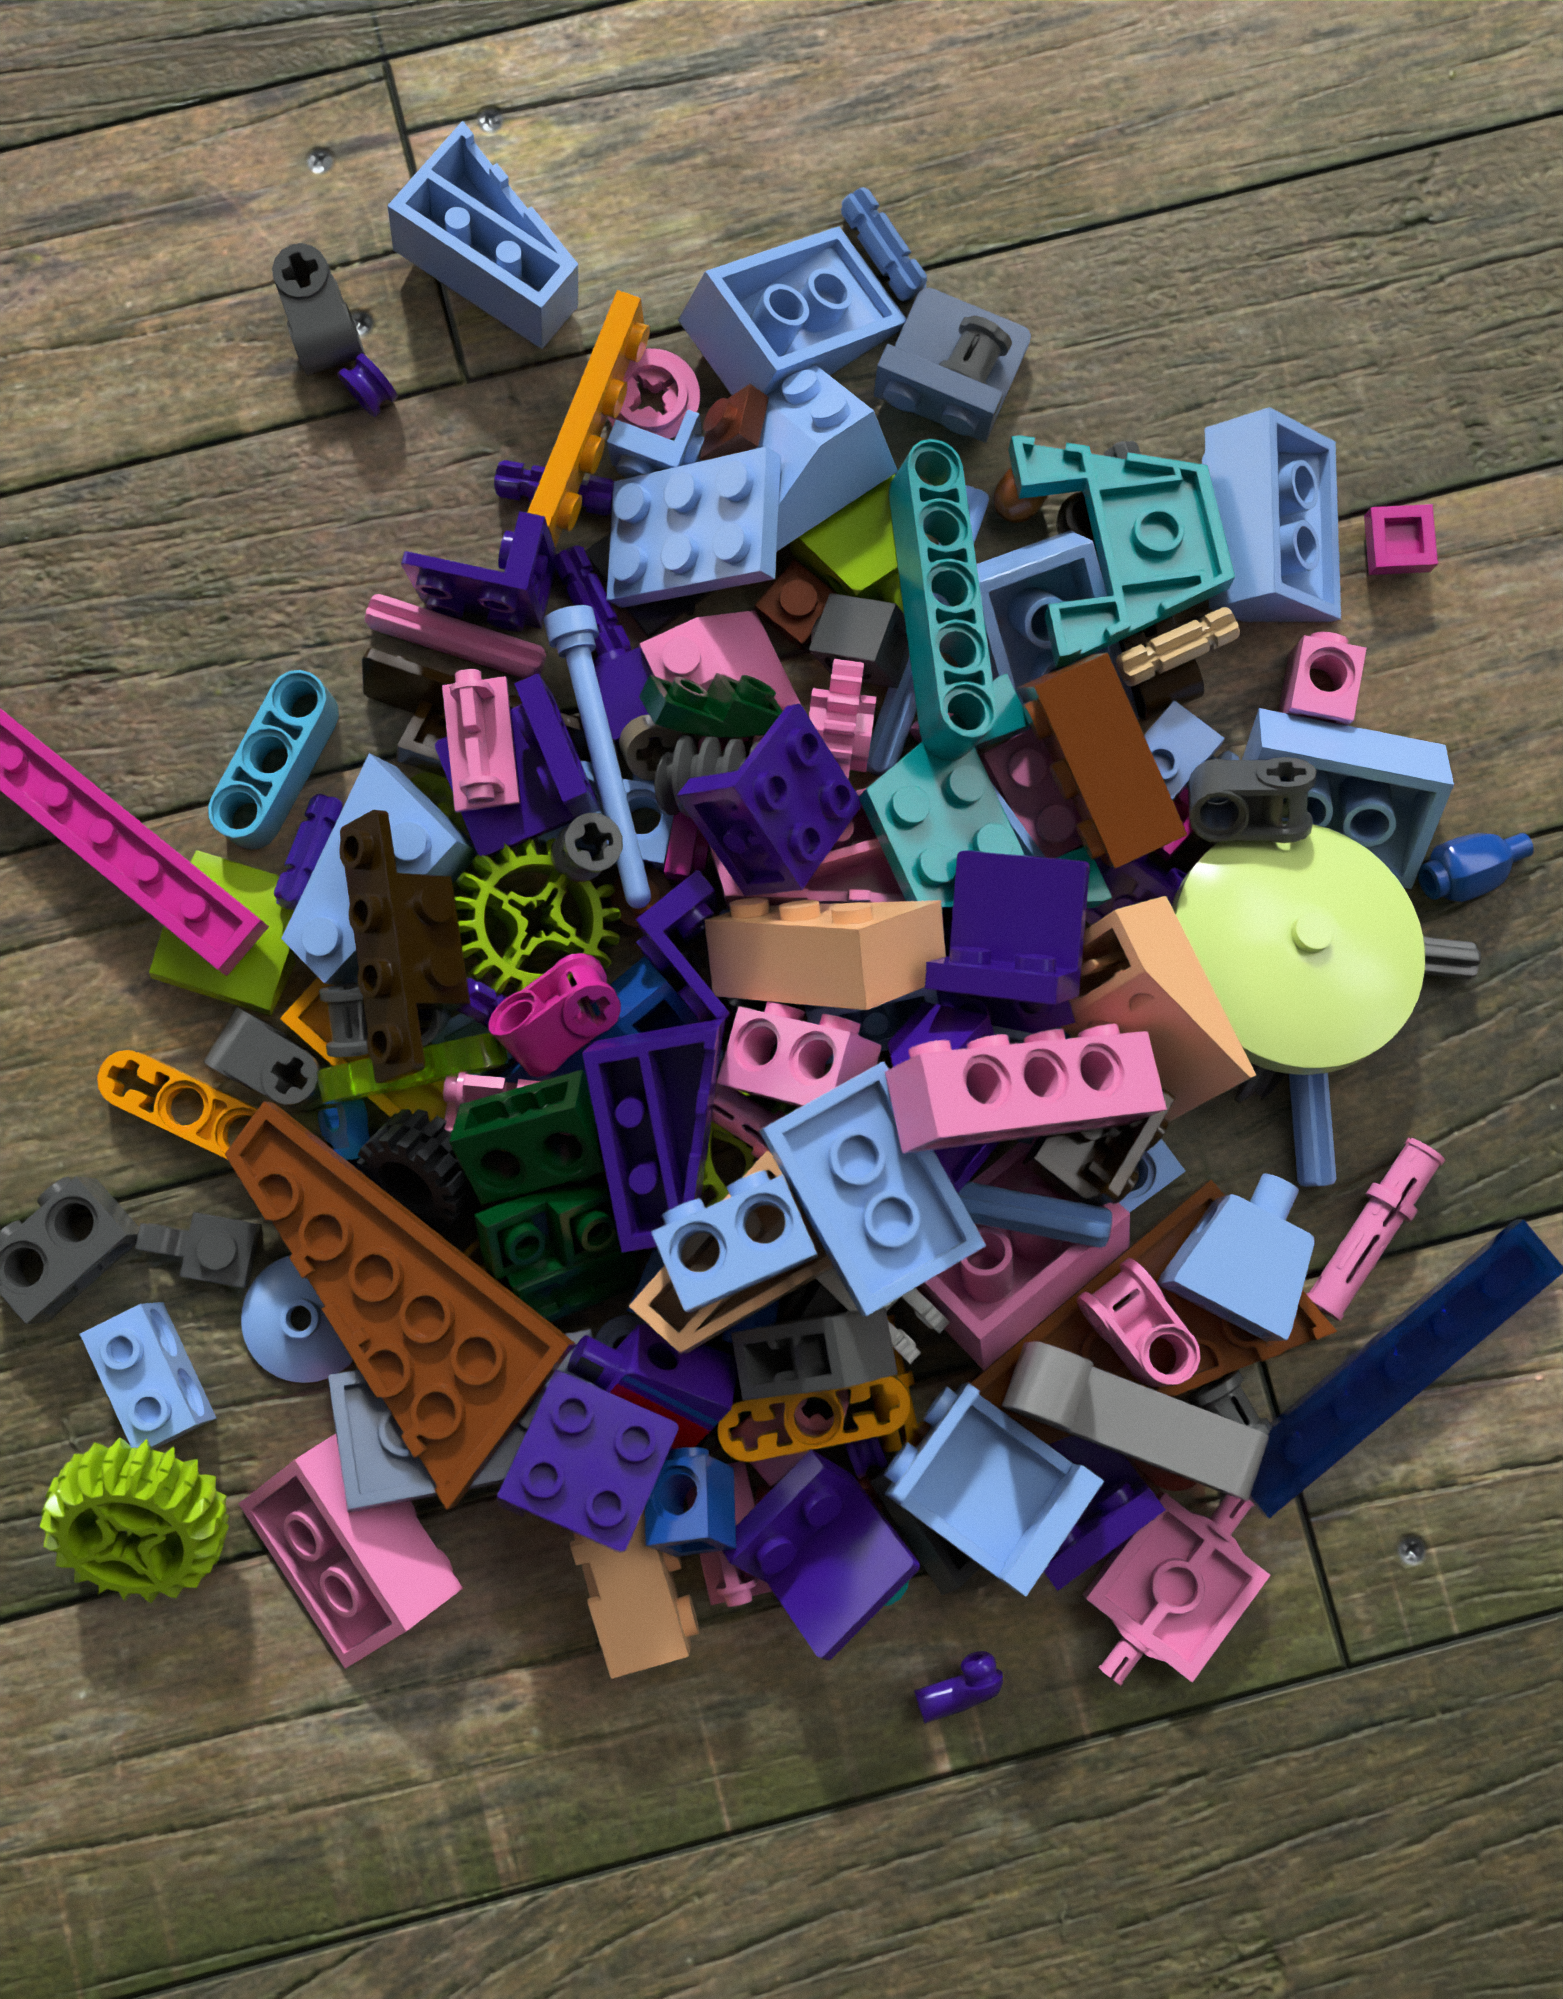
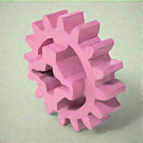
[809,659,876,779]

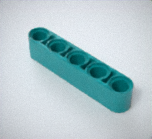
[889,439,997,761]

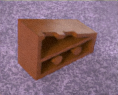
[1017,652,1187,869]

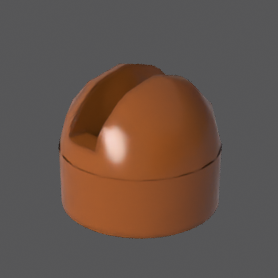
[994,468,1048,523]

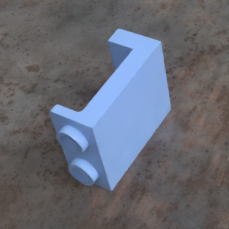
[884,1382,1104,1596]

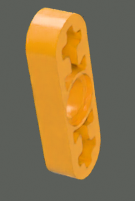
[718,1375,910,1462]

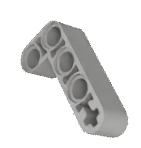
[1002,1342,1269,1501]

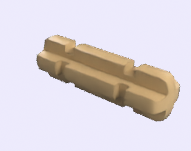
[1116,607,1240,686]

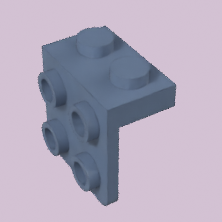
[874,288,1031,443]

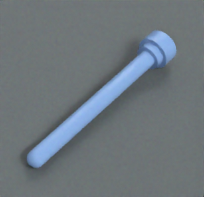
[543,605,651,909]

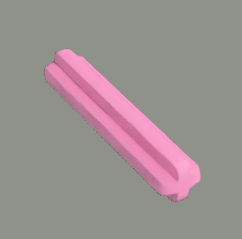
[365,594,546,679]

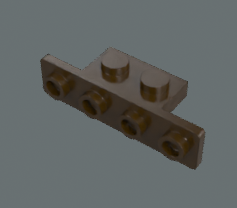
[362,648,591,778]
[339,810,470,1083]

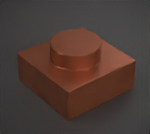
[700,384,769,461]
[755,559,837,651]

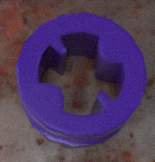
[337,353,398,417]
[843,1422,888,1479]

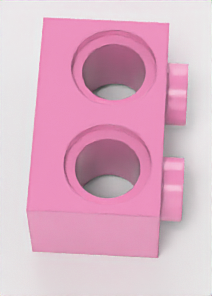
[717,1001,882,1107]

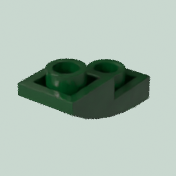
[639,673,783,737]
[474,1182,620,1280]

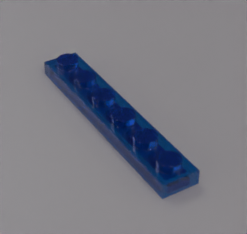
[1249,1219,1563,1518]

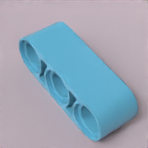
[208,670,339,850]

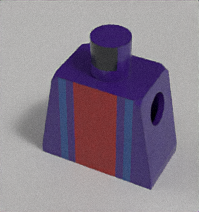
[567,1323,738,1460]

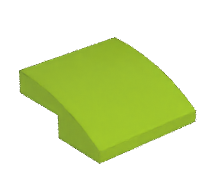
[149,850,296,1016]

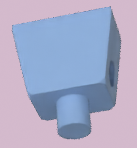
[1157,1173,1314,1342]

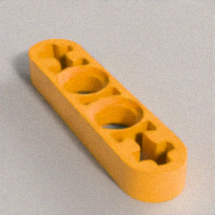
[97,1050,327,1160]

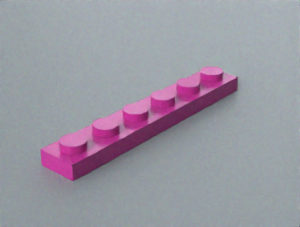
[0,708,269,976]

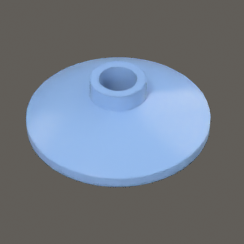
[241,1255,353,1383]

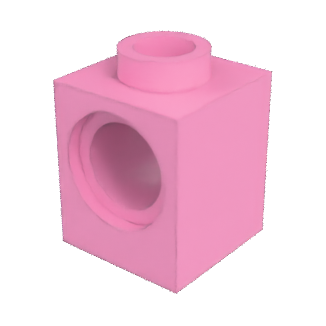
[1278,632,1367,726]

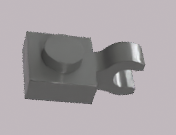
[135,1212,262,1288]

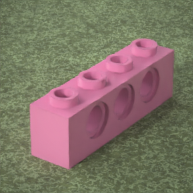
[885,1024,1167,1154]

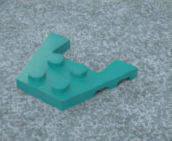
[1008,435,1235,668]
[859,673,1112,914]

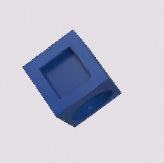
[645,1447,736,1557]

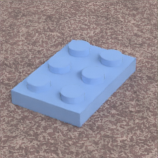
[607,446,781,608]
[759,1061,986,1316]

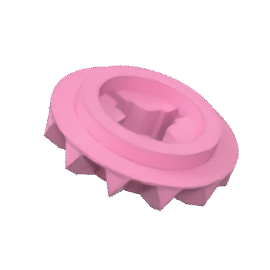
[608,348,700,439]

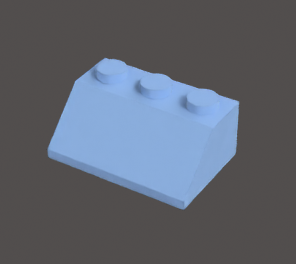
[1202,407,1341,622]
[1242,708,1454,889]

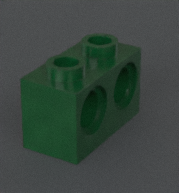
[449,1070,606,1205]

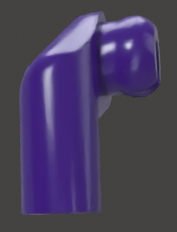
[914,1651,1003,1724]

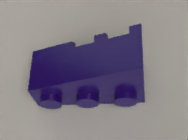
[582,1018,725,1252]

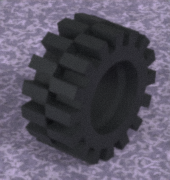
[356,1108,477,1232]

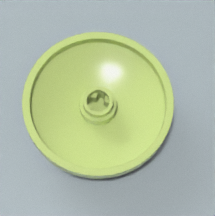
[1172,821,1425,1075]

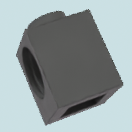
[809,593,910,689]

